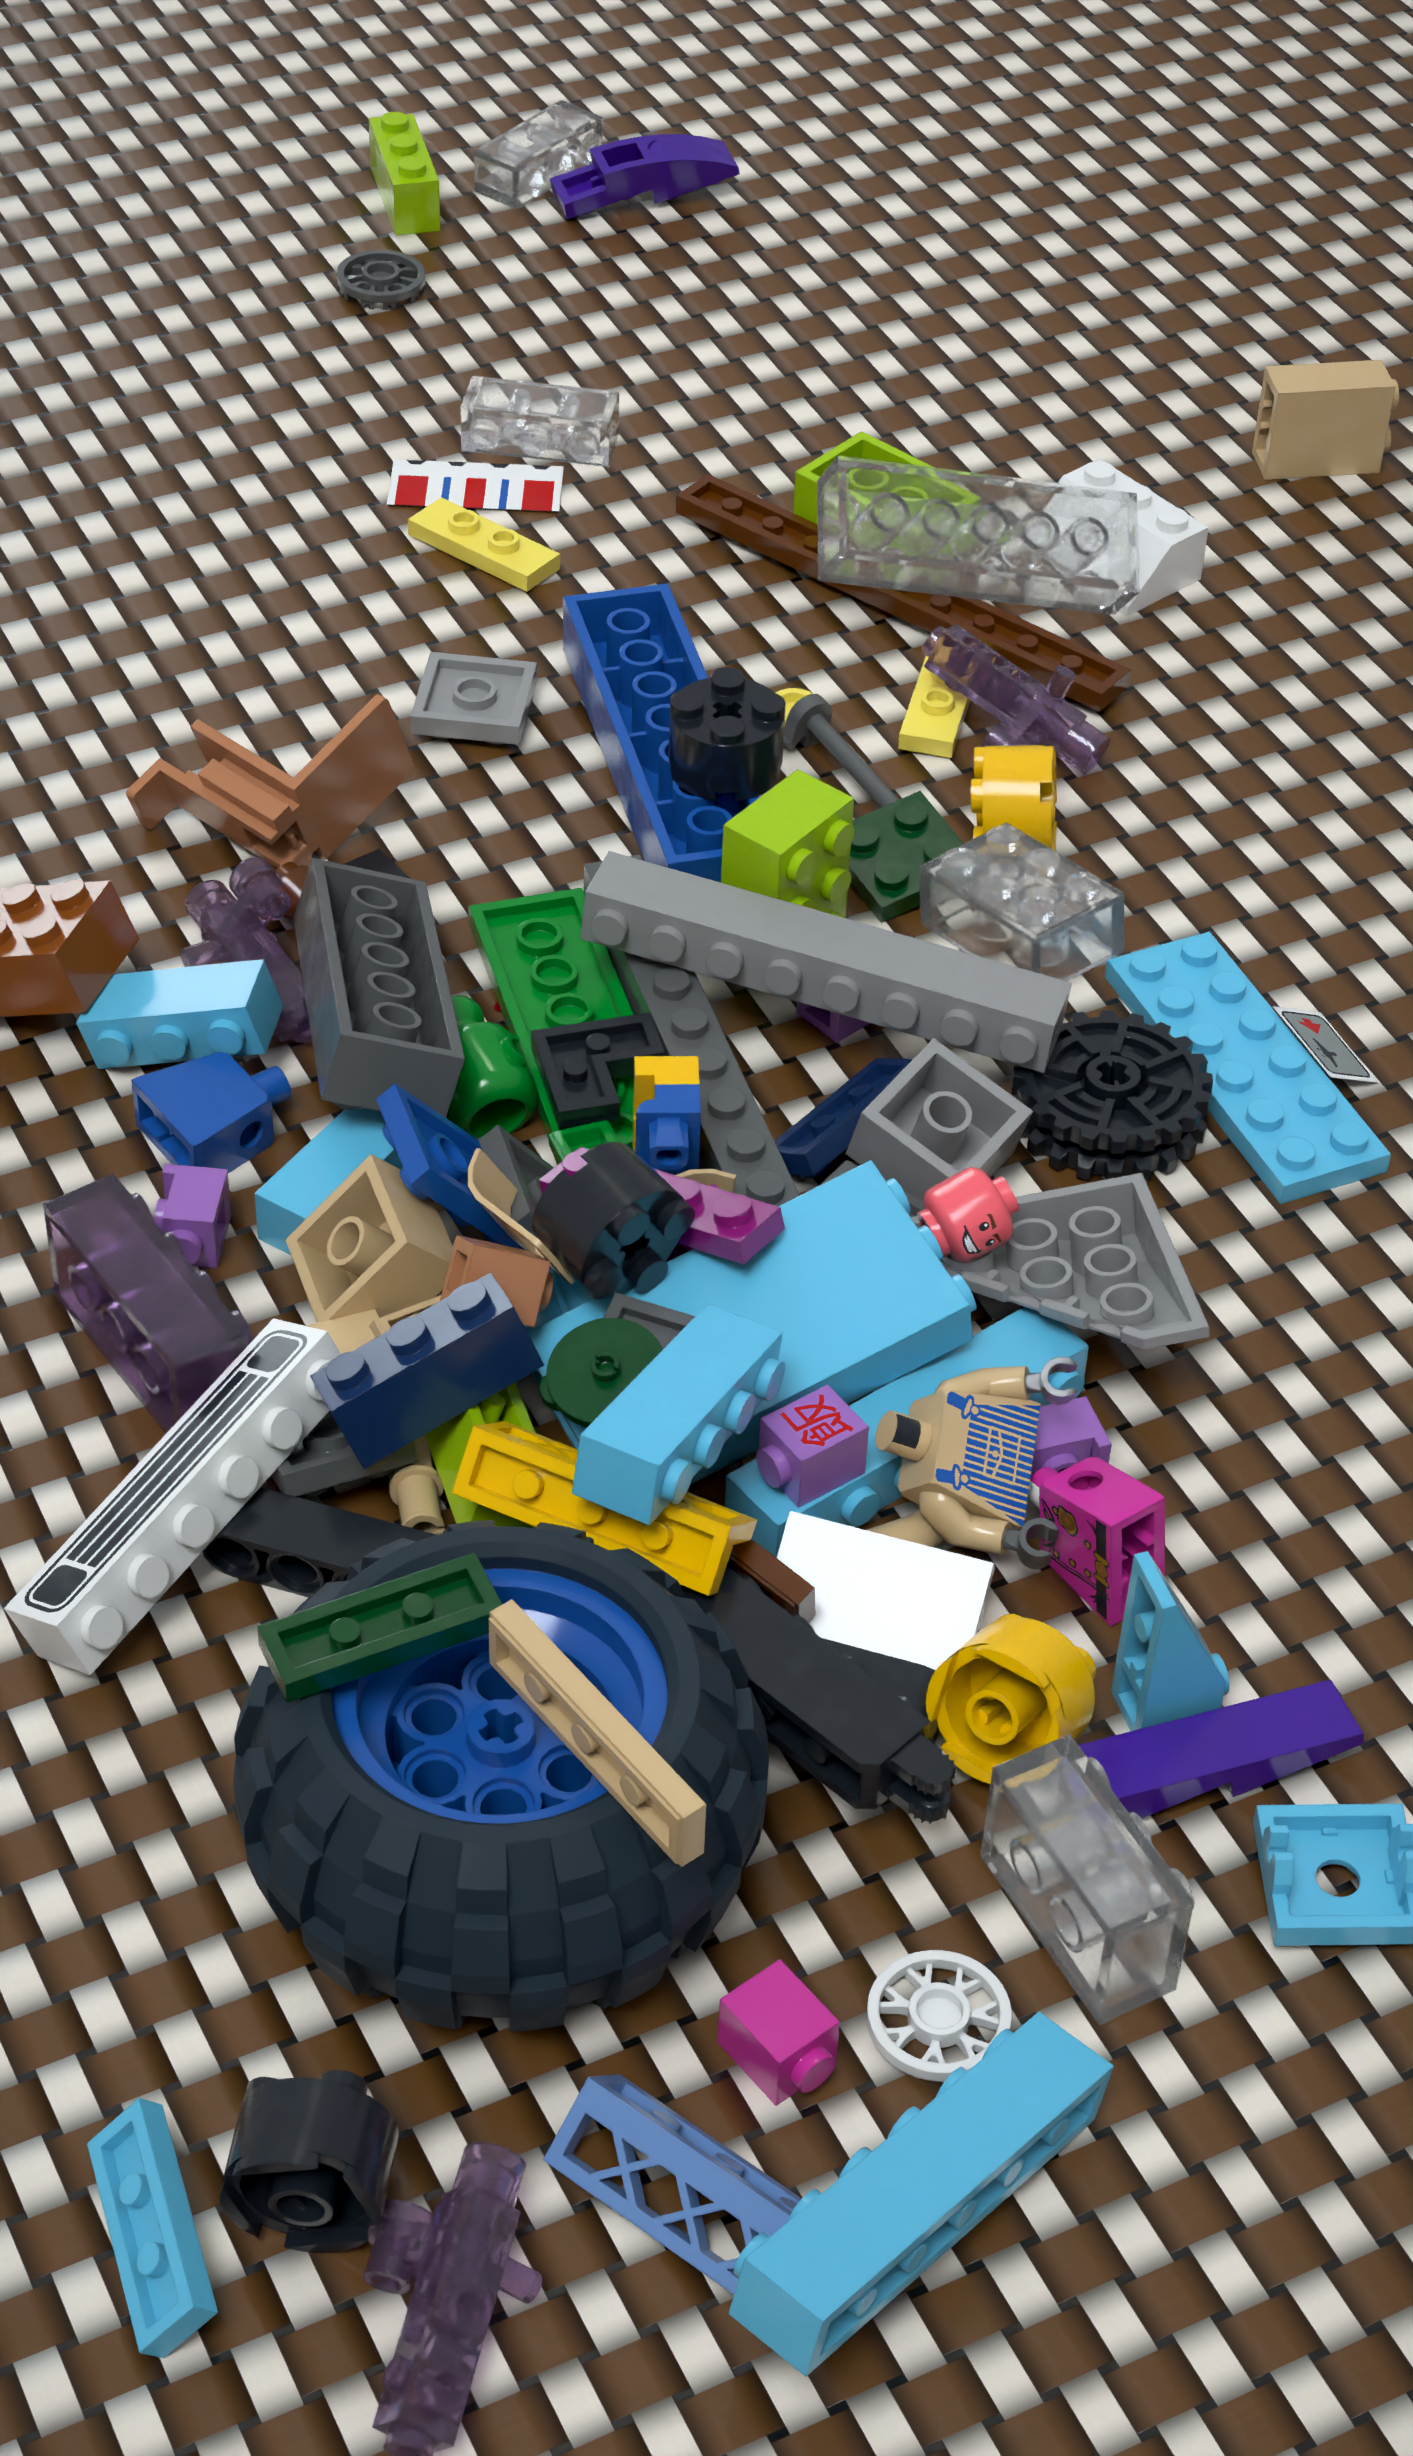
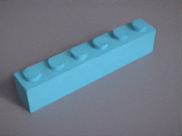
[725,1307,1089,1558]
[728,2012,1114,2377]

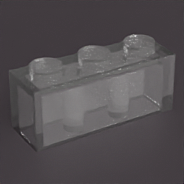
[474,100,604,210]
[461,376,619,467]

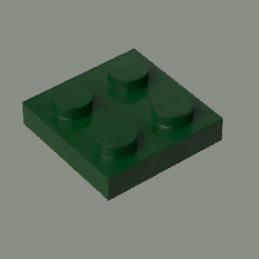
[849,791,980,923]

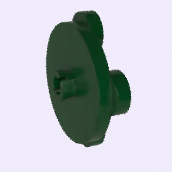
[540,1318,663,1428]

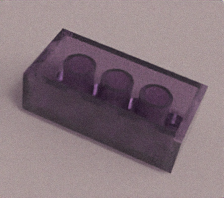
[43,1174,253,1433]

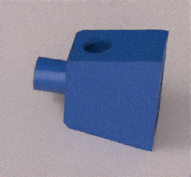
[131,1052,291,1173]

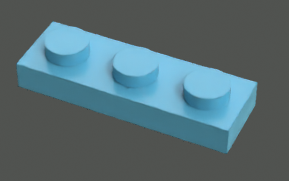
[87,2098,218,2358]

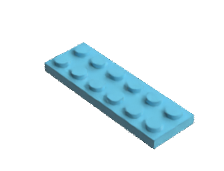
[1105,931,1391,1204]

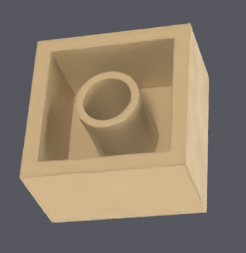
[285,1154,453,1323]

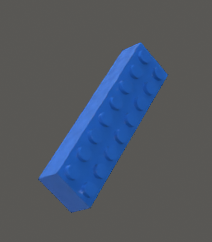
[563,583,759,883]

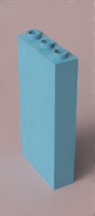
[527,1160,976,1484]

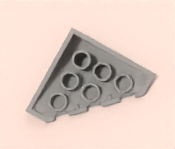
[910,1173,1209,1350]

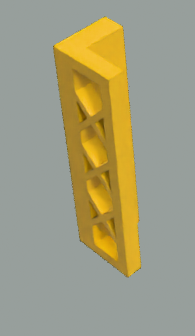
[452,1421,757,1596]

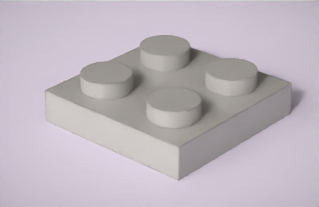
[410,652,537,745]

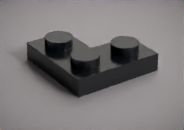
[531,1012,666,1130]

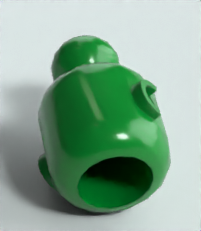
[446,995,538,1140]

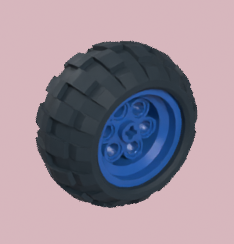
[233,1520,769,2032]

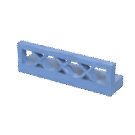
[543,2074,802,2295]

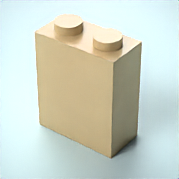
[1252,360,1399,480]

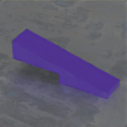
[1064,1679,1364,1837]

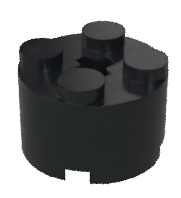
[668,667,786,801]
[532,1142,695,1299]
[219,2070,399,2253]

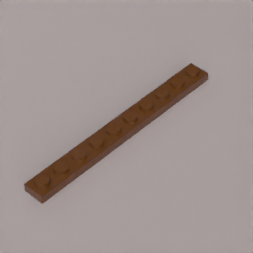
[676,474,1132,712]

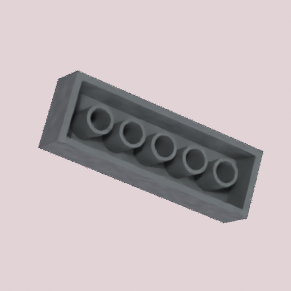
[293,858,465,1118]

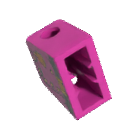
[1028,1457,1165,1627]

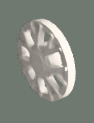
[867,1950,1012,2082]

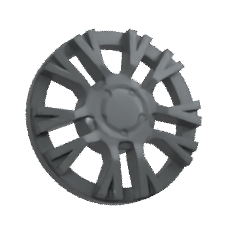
[337,250,425,310]

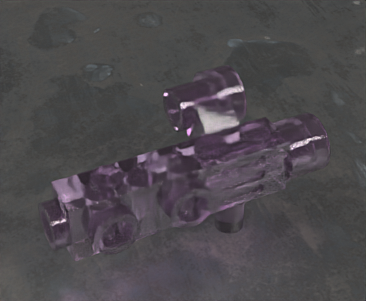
[922,624,1110,775]
[180,857,312,1043]
[363,2142,543,2456]

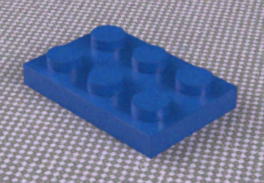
[376,1083,525,1250]

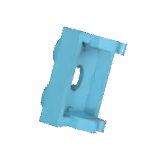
[1253,1804,1413,1946]

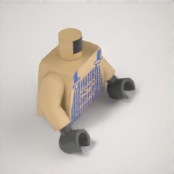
[875,1357,1078,1570]

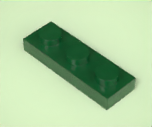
[257,1552,502,1703]

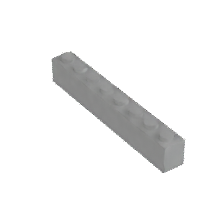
[580,851,1072,1073]

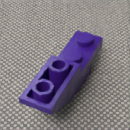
[549,134,740,219]

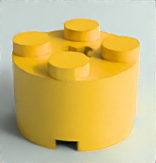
[971,745,1057,860]
[926,1614,1096,1786]

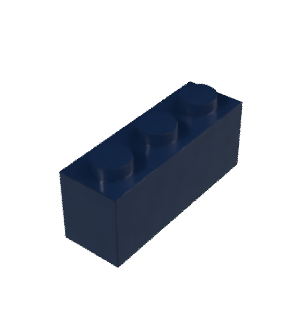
[310,1272,544,1469]

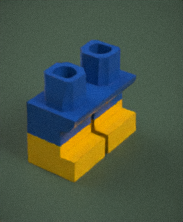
[632,1056,701,1175]

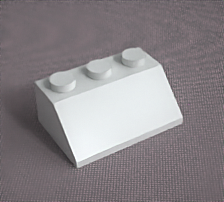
[1020,459,1209,616]

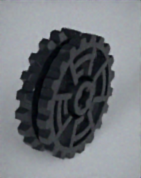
[1011,1010,1213,1181]

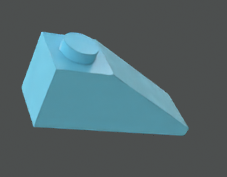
[1111,1551,1229,1731]

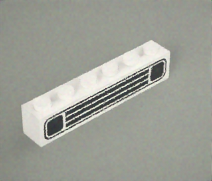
[4,1318,341,1675]

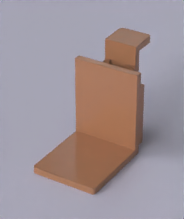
[126,694,415,868]

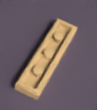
[489,1599,706,1867]

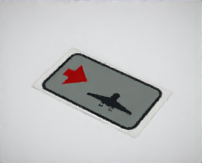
[1273,1006,1379,1083]

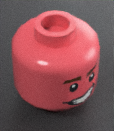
[917,1167,1019,1263]

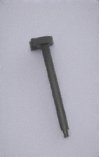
[783,694,899,808]

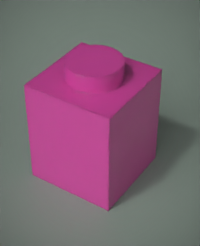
[717,1959,840,2106]

